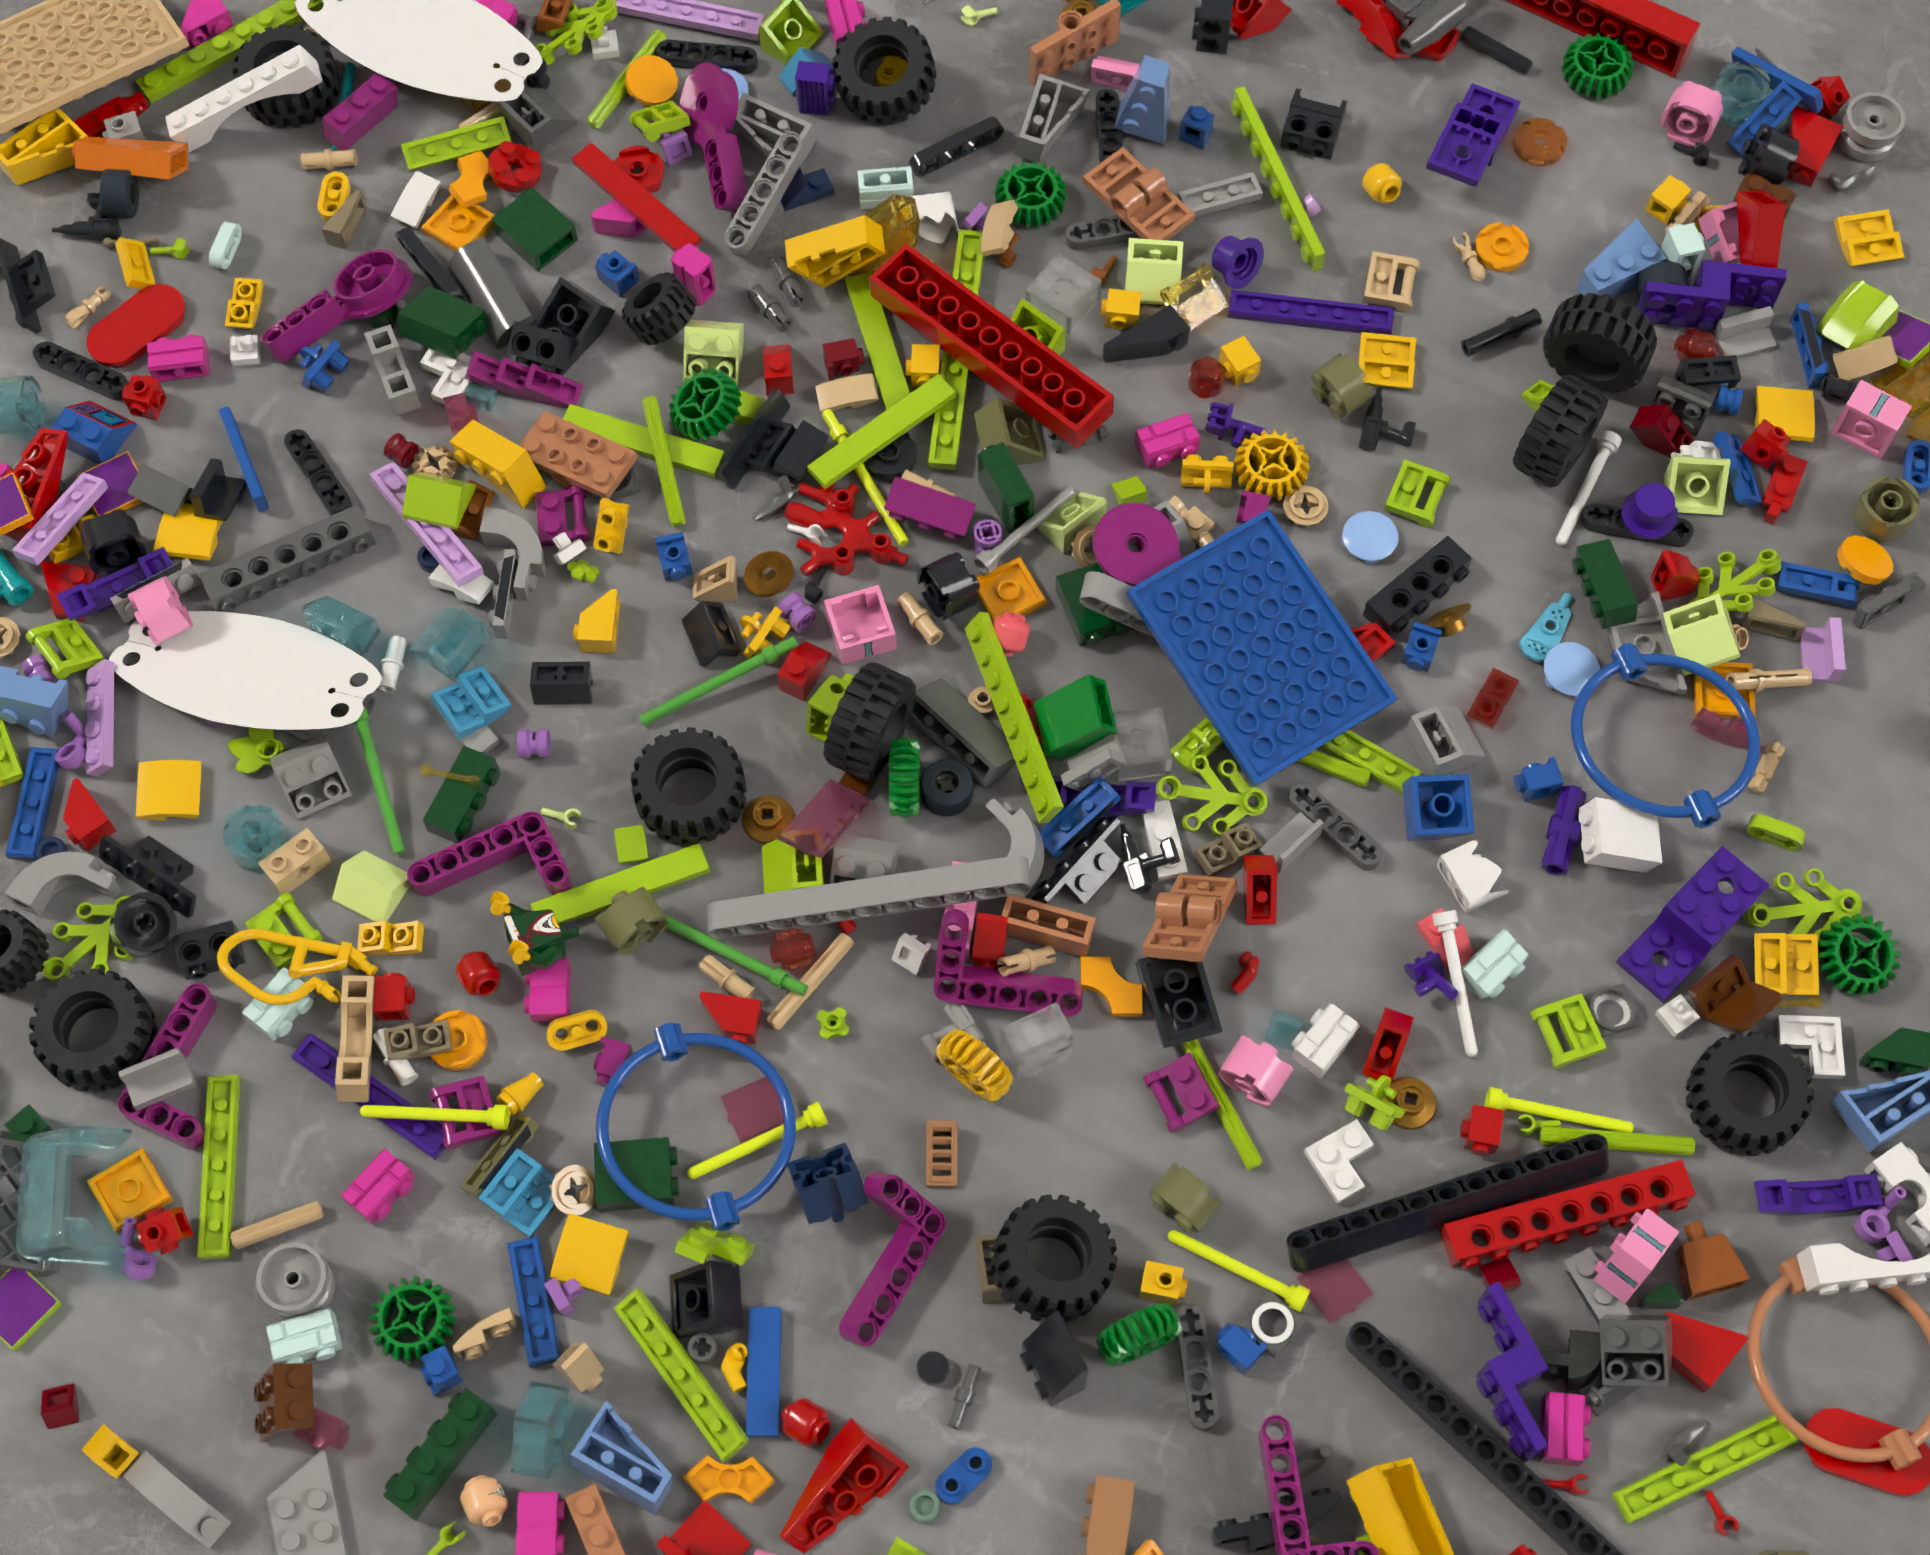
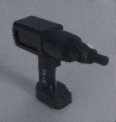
[52,193,122,240]
[1358,388,1416,451]
[1120,824,1180,894]

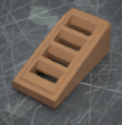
[926,1120,958,1187]

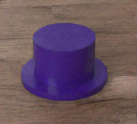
[1211,235,1264,289]
[1621,483,1678,540]

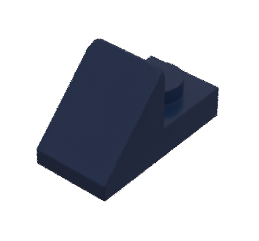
[780,167,834,211]

